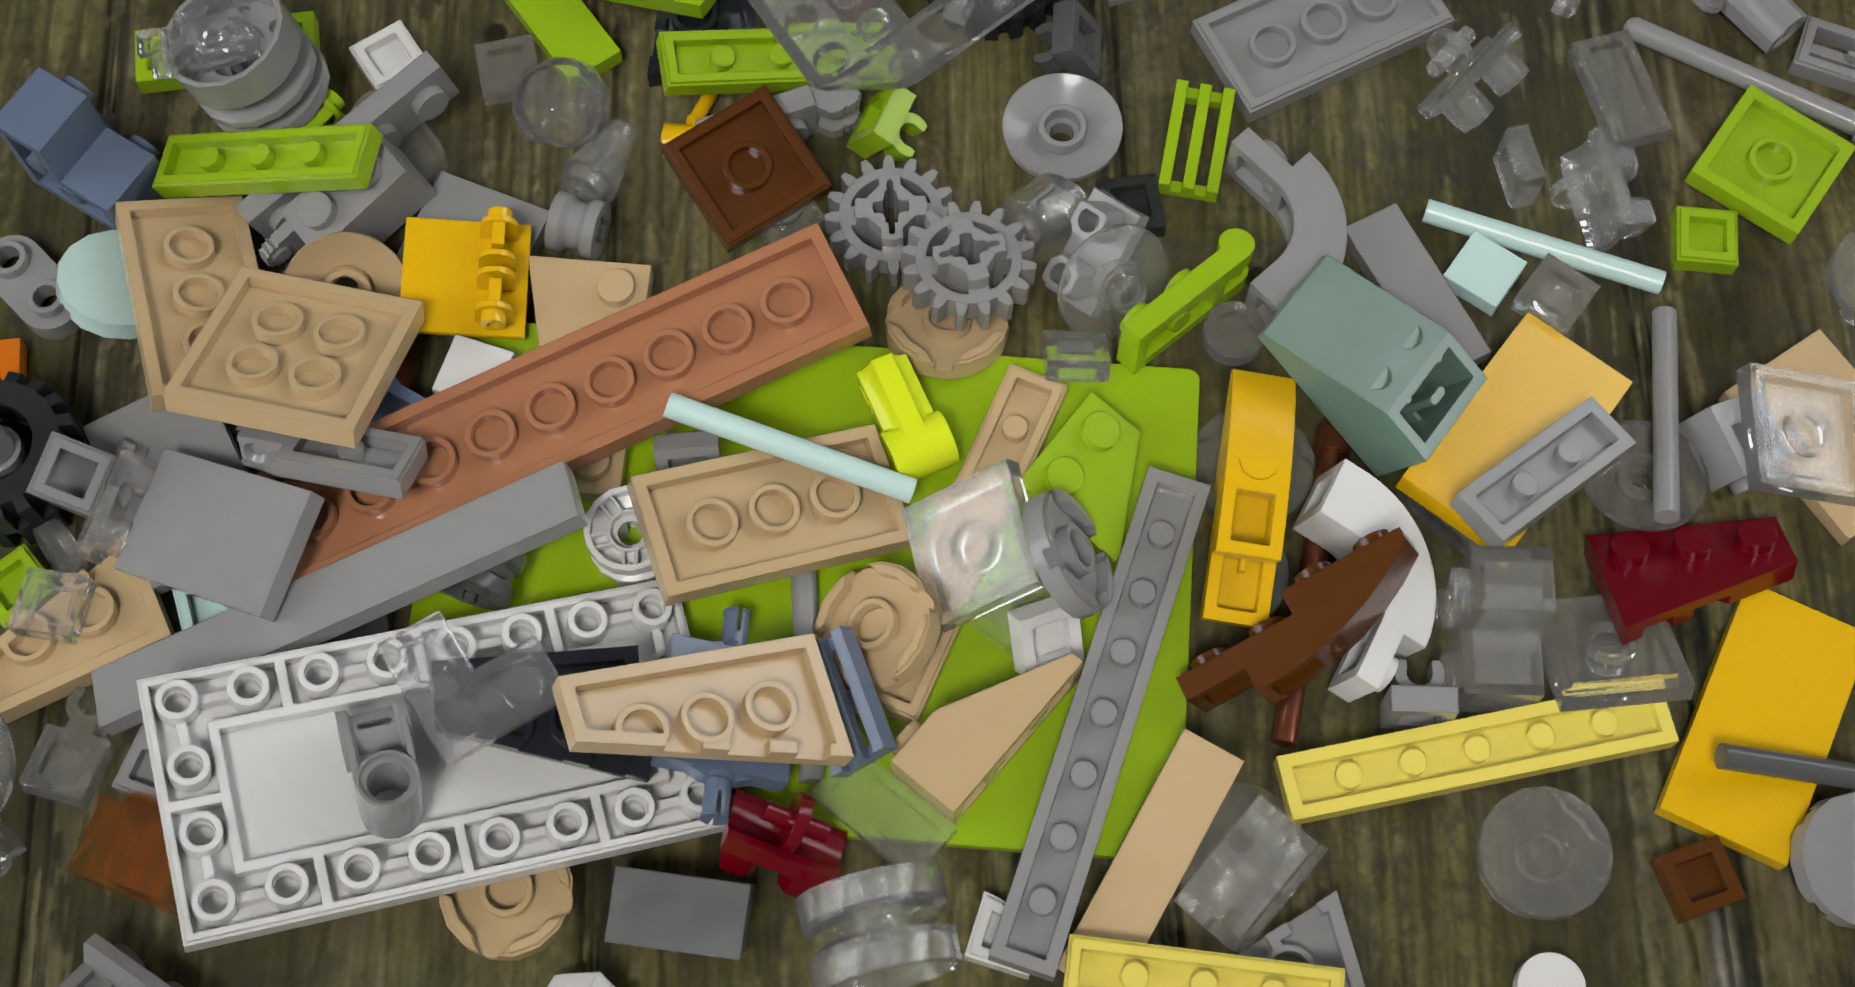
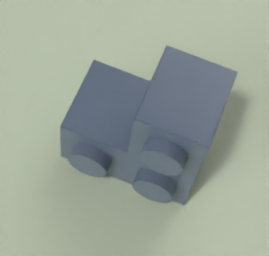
[0,67,163,230]

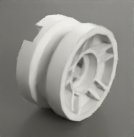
[583,485,656,586]

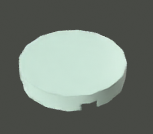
[56,230,137,339]

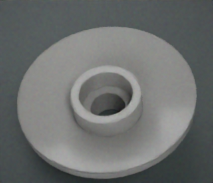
[1002,73,1123,183]

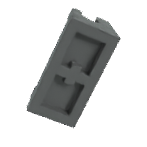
[604,866,757,960]

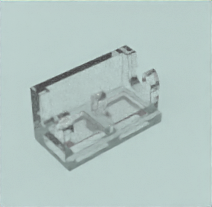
[1173,795,1329,952]

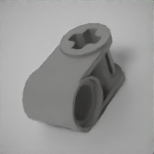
[334,697,424,839]

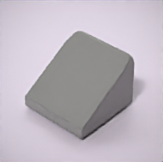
[25,431,116,518]

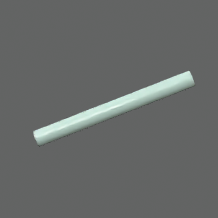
[1421,199,1666,295]
[662,392,917,504]

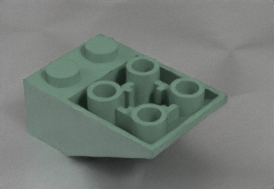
[1257,254,1487,477]

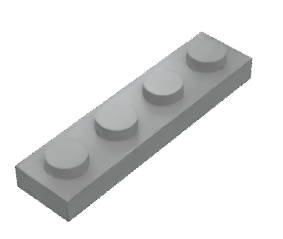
[235,50,460,239]

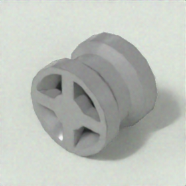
[544,191,611,261]

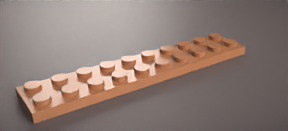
[255,223,872,582]

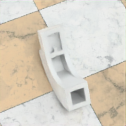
[1292,459,1436,703]

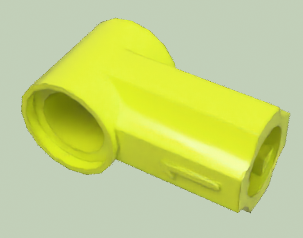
[857,353,960,480]

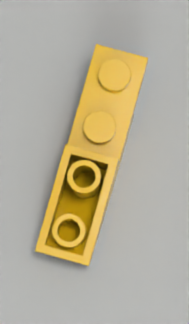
[1199,369,1296,628]

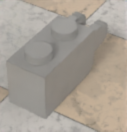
[259,138,437,274]

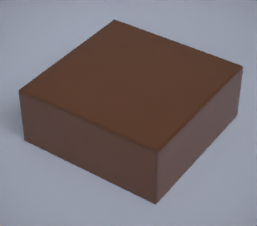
[1650,835,1747,925]

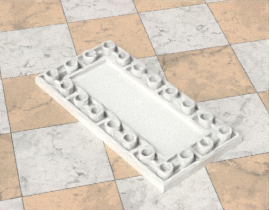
[136,580,733,953]

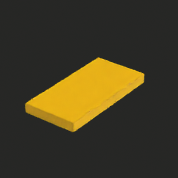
[1396,312,1633,562]
[1654,589,1855,871]

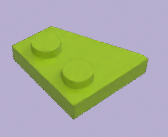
[1012,391,1141,564]

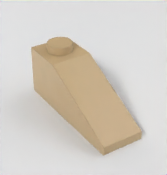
[891,653,1083,828]

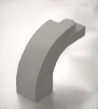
[1224,127,1348,328]

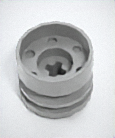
[161,0,330,132]

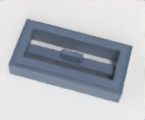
[816,626,897,778]

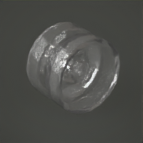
[795,862,963,987]

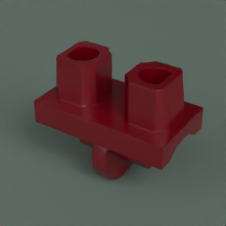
[719,789,848,901]

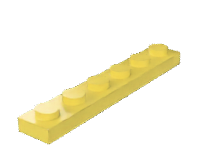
[1273,678,1679,826]

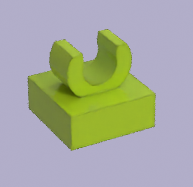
[846,82,927,162]

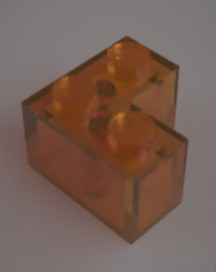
[66,793,178,917]

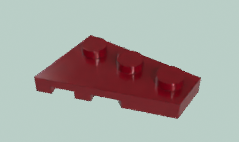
[1584,516,1798,646]

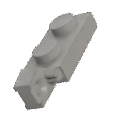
[237,427,428,500]

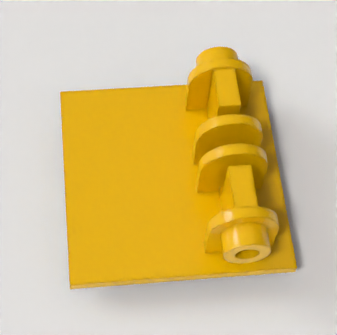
[400,206,531,340]

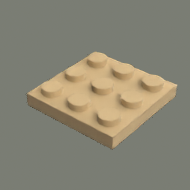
[162,266,425,449]

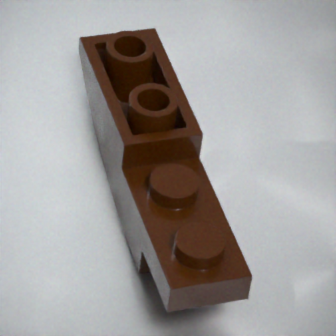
[1176,527,1419,713]

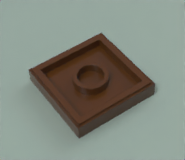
[661,85,832,253]

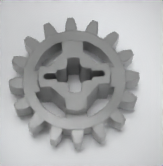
[825,155,952,287]
[900,201,1037,331]

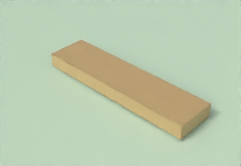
[1058,729,1244,973]

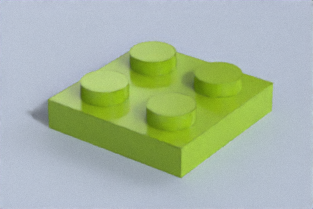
[1684,84,1855,245]

